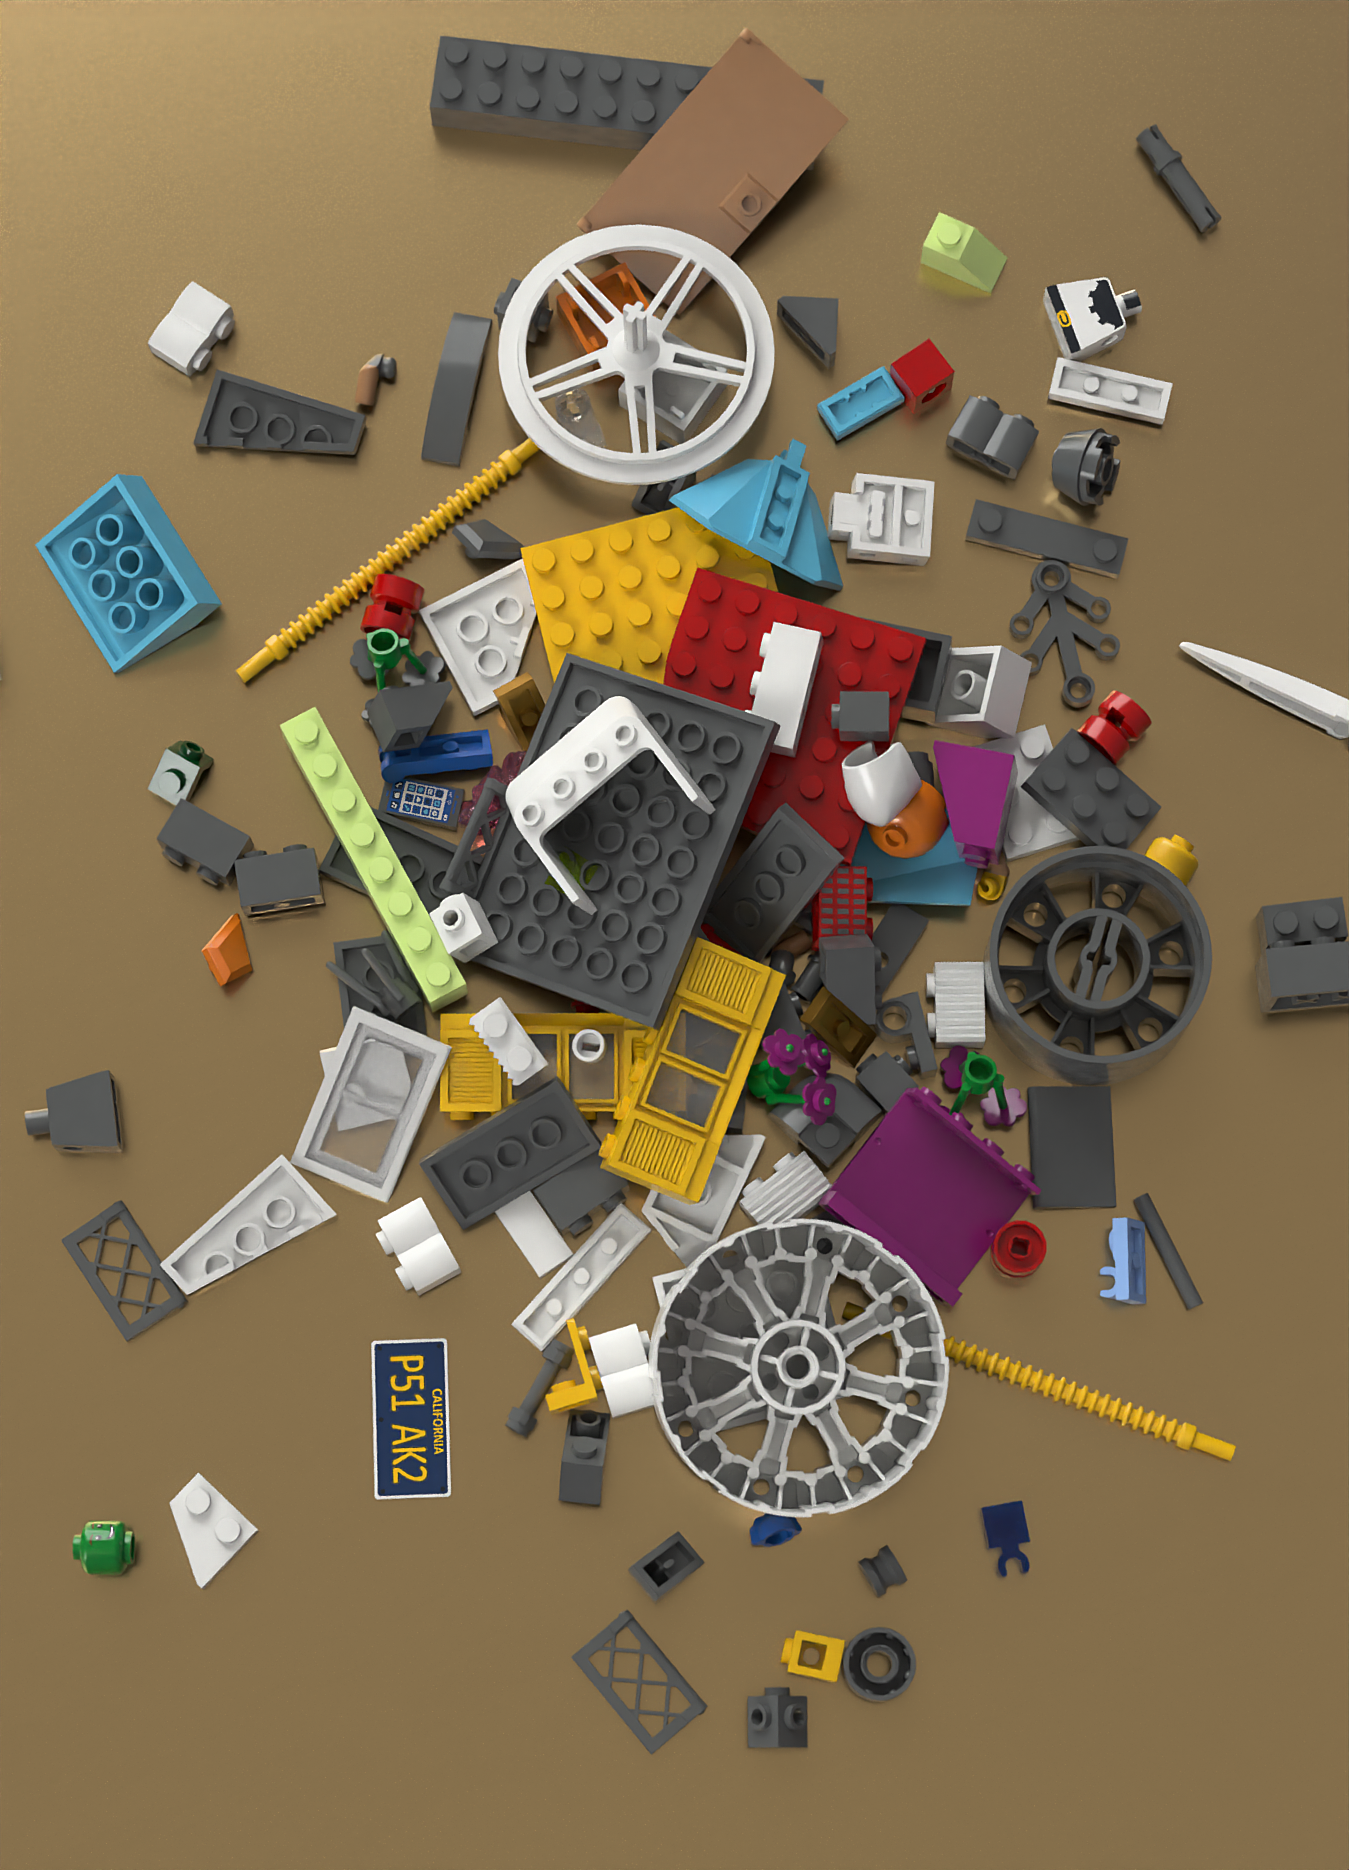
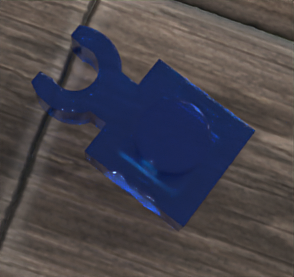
[980,1500,1030,1578]

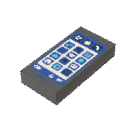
[378,777,465,831]

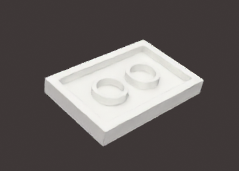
[974,724,1080,862]

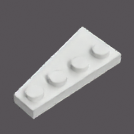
[160,1154,337,1295]

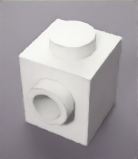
[429,893,498,963]

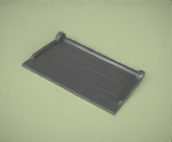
[1027,1086,1117,1210]

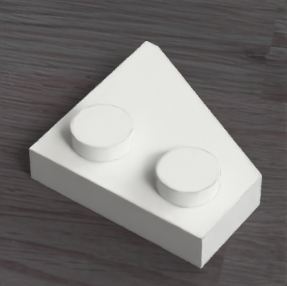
[169,1473,259,1589]

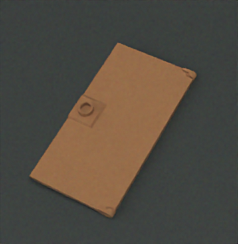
[576,27,849,316]

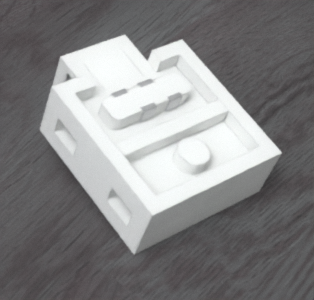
[828,473,935,566]

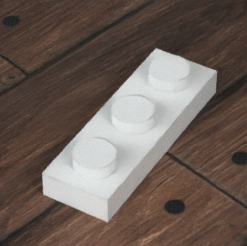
[1048,357,1173,425]

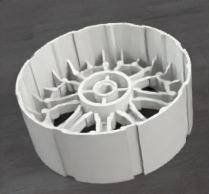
[648,1219,949,1517]

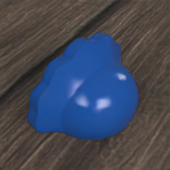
[750,1513,802,1547]

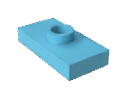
[817,366,905,441]

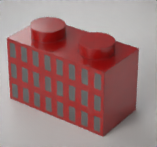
[812,866,873,951]

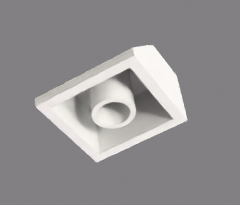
[925,646,1032,738]

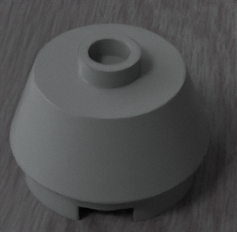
[1052,428,1120,506]

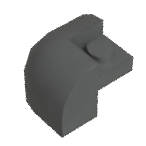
[768,1073,883,1168]

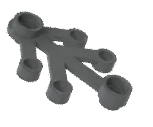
[1009,560,1120,707]

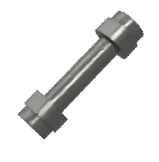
[505,1339,575,1437]

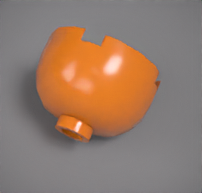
[866,779,949,859]

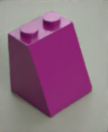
[933,740,1018,868]

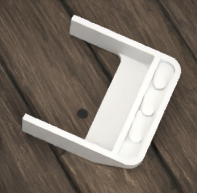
[506,696,716,915]

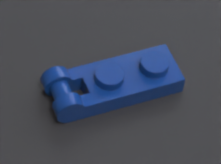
[378,729,493,783]

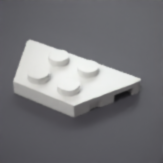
[641,1134,767,1268]

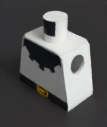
[1043,277,1142,362]

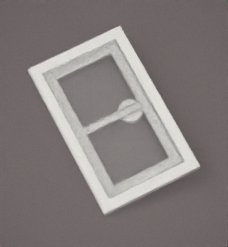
[290,1006,452,1203]

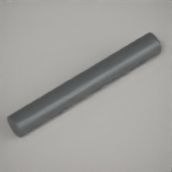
[1134,1193,1203,1310]

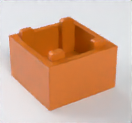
[556,262,656,372]

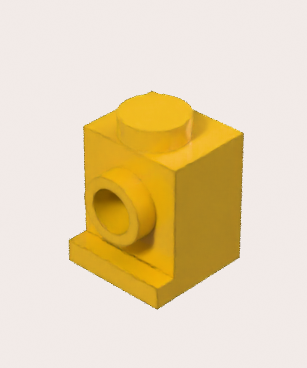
[780,1630,845,1684]

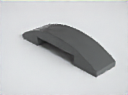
[421,312,492,467]

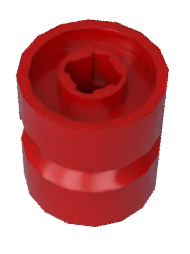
[360,574,425,642]
[1077,690,1152,766]
[990,1220,1047,1281]

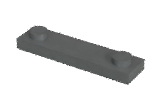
[965,499,1129,579]

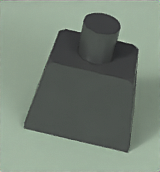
[25,1070,123,1153]

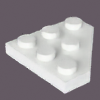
[419,559,537,716]

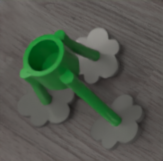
[350,628,446,728]

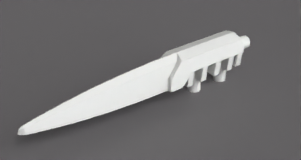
[1179,642,1349,739]

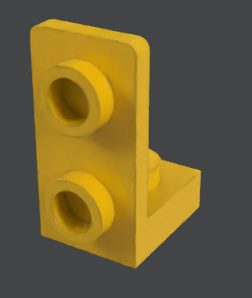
[545,1318,603,1415]

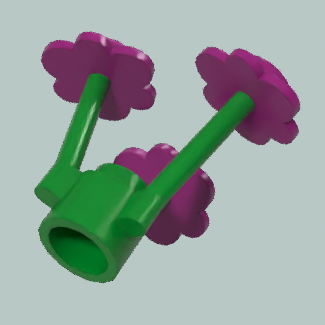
[747,1029,837,1125]
[939,1045,1027,1132]

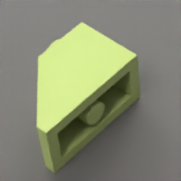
[921,212,1007,294]

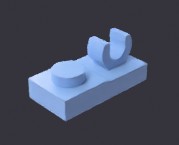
[1100,1217,1146,1305]

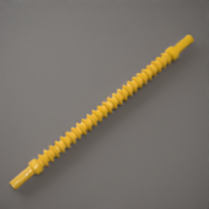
[235,438,540,683]

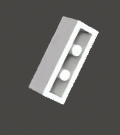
[745,622,823,758]

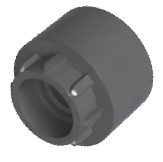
[842,1627,916,1702]

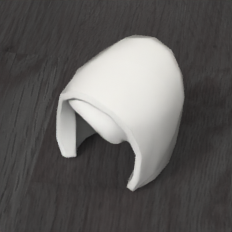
[842,741,922,827]

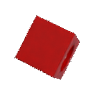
[890,338,955,414]

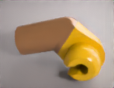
[977,855,1010,900]

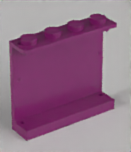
[818,1087,1042,1307]

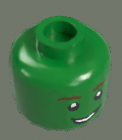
[73,1520,135,1575]

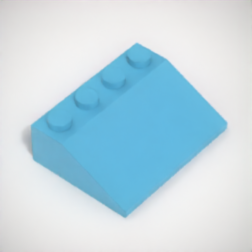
[35,474,222,673]

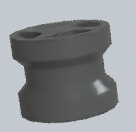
[858,1545,908,1598]

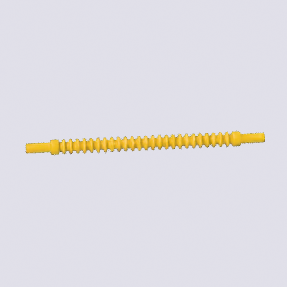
[842,1301,1236,1461]

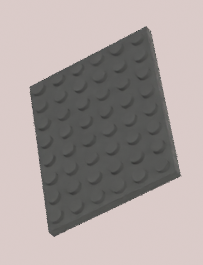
[470,653,781,1031]

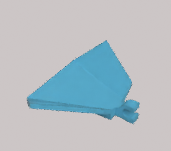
[669,439,844,591]
[840,808,977,906]

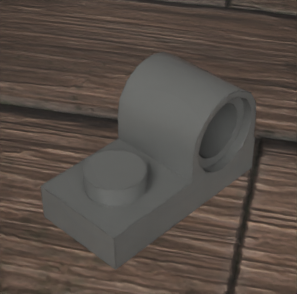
[874,991,938,1080]

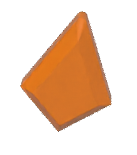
[202,913,253,986]

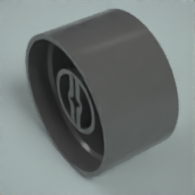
[983,846,1212,1086]

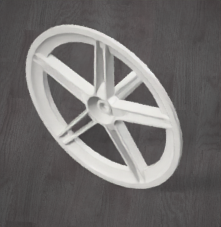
[498,225,775,485]

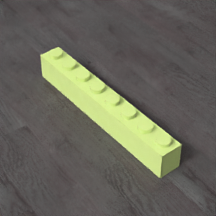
[279,707,468,1012]

